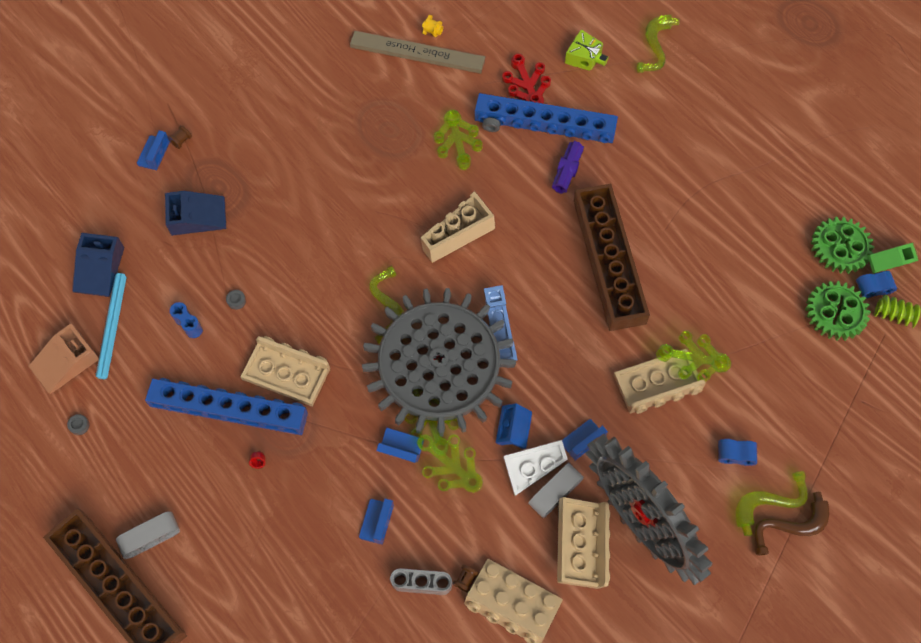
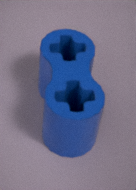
[856,271,897,298]
[170,302,203,338]
[718,439,757,466]

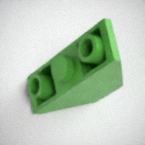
[867,242,919,273]

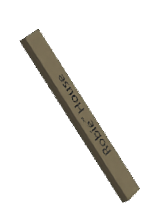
[350,31,485,74]

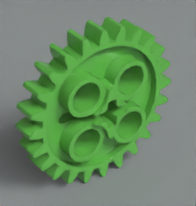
[811,217,874,274]
[805,281,871,341]

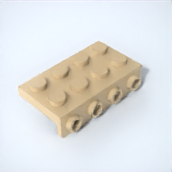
[241,336,330,407]
[613,349,706,414]
[557,497,610,589]
[464,559,563,643]

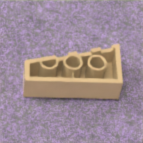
[421,191,495,263]

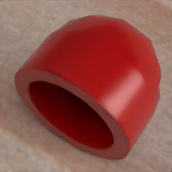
[249,451,266,469]

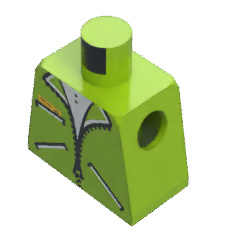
[565,30,609,71]

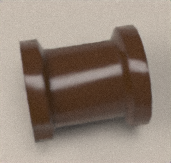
[168,125,192,149]
[452,565,479,593]

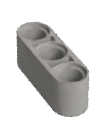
[528,463,584,518]
[116,511,180,559]
[390,569,452,595]

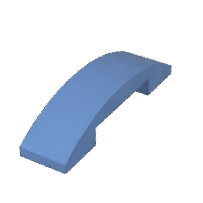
[484,285,517,361]

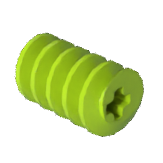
[874,295,921,328]

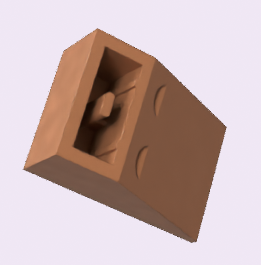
[29,323,99,394]

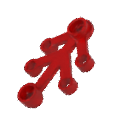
[502,53,551,104]

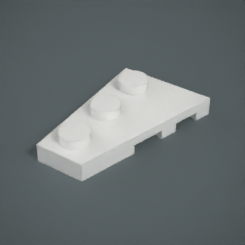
[503,440,568,496]

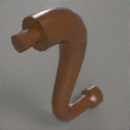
[754,492,830,556]

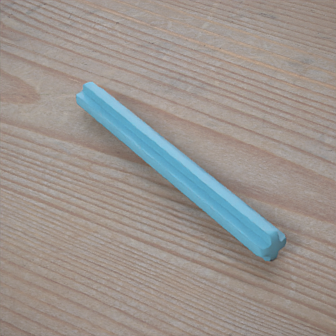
[96,273,127,379]

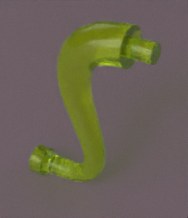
[637,15,679,73]
[369,266,404,343]
[736,471,808,536]

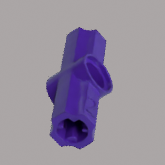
[552,141,584,194]

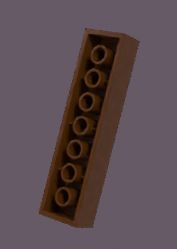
[573,184,650,331]
[43,508,187,643]

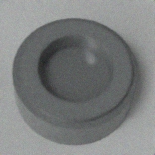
[482,118,501,132]
[226,290,246,310]
[67,414,90,435]

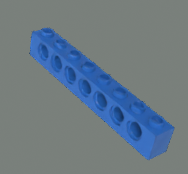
[475,93,618,143]
[145,378,308,435]

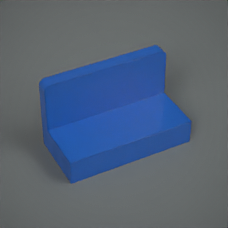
[137,130,170,171]
[496,403,532,449]
[562,419,608,461]
[376,428,424,463]
[359,499,394,545]

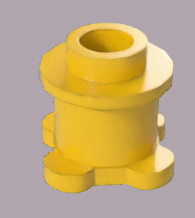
[422,15,443,37]

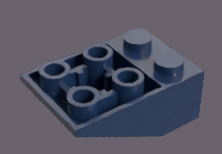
[165,191,227,236]
[72,233,125,297]

